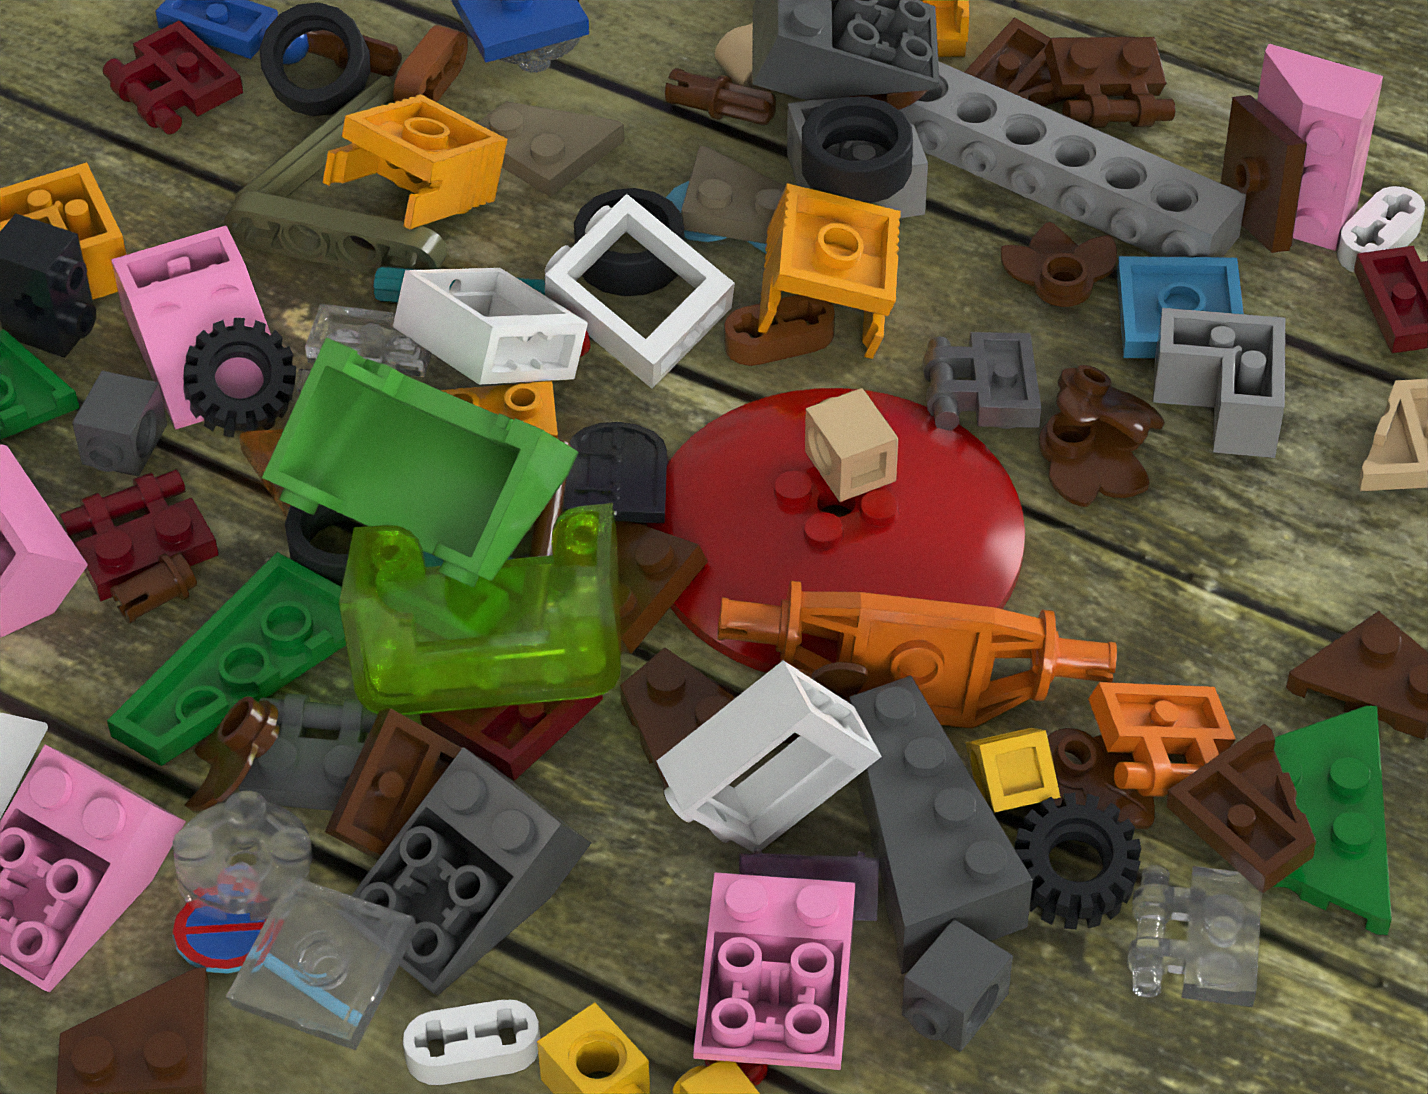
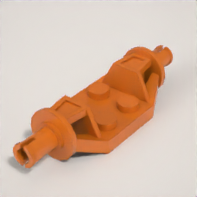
[717,581,1117,729]

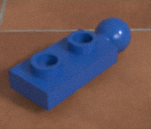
[155,0,309,65]

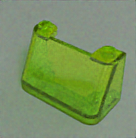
[339,503,622,715]

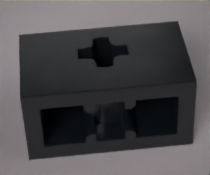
[0,214,96,358]

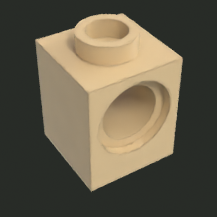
[805,388,898,502]

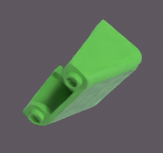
[262,337,579,588]

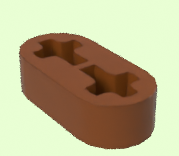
[393,25,468,102]
[724,295,835,366]

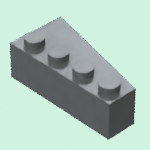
[850,676,1033,974]

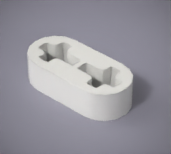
[1337,186,1425,272]
[403,1000,540,1085]

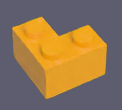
[0,162,127,300]

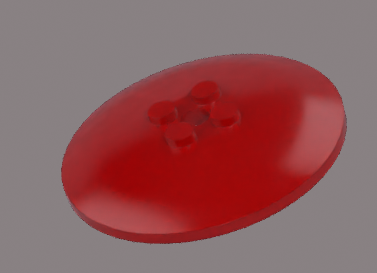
[647,388,1025,673]

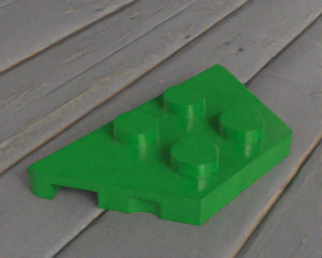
[1273,706,1392,935]

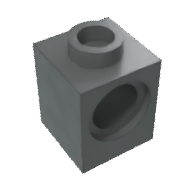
[72,371,167,477]
[902,919,1013,1052]

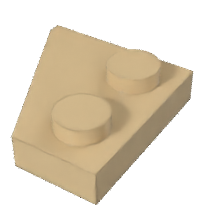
[1358,379,1428,491]

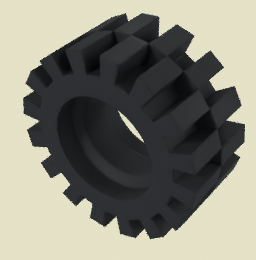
[183,318,296,438]
[1014,792,1141,930]

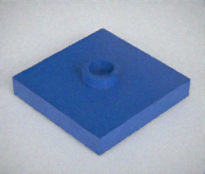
[451,0,589,63]

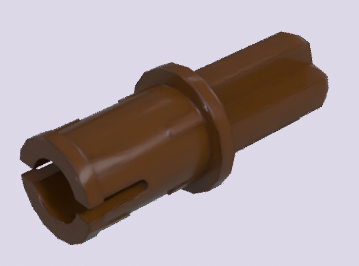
[306,30,402,77]
[665,68,776,126]

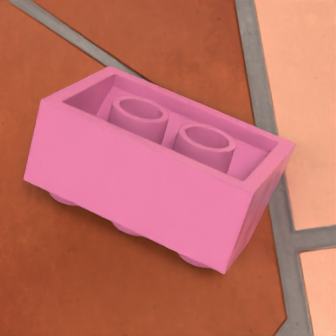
[1257,44,1383,251]
[0,444,88,638]

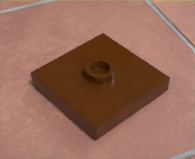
[1221,95,1307,253]

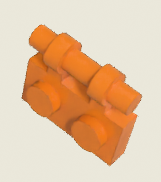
[1088,682,1236,797]

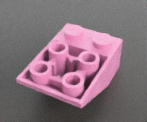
[111,226,271,430]
[0,745,186,992]
[693,873,855,1070]

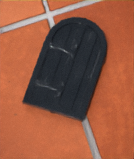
[563,422,669,523]

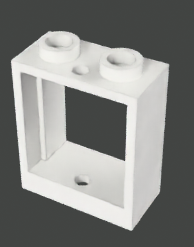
[544,194,735,388]
[393,268,588,385]
[657,660,882,854]

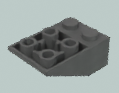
[752,0,939,100]
[338,747,591,996]

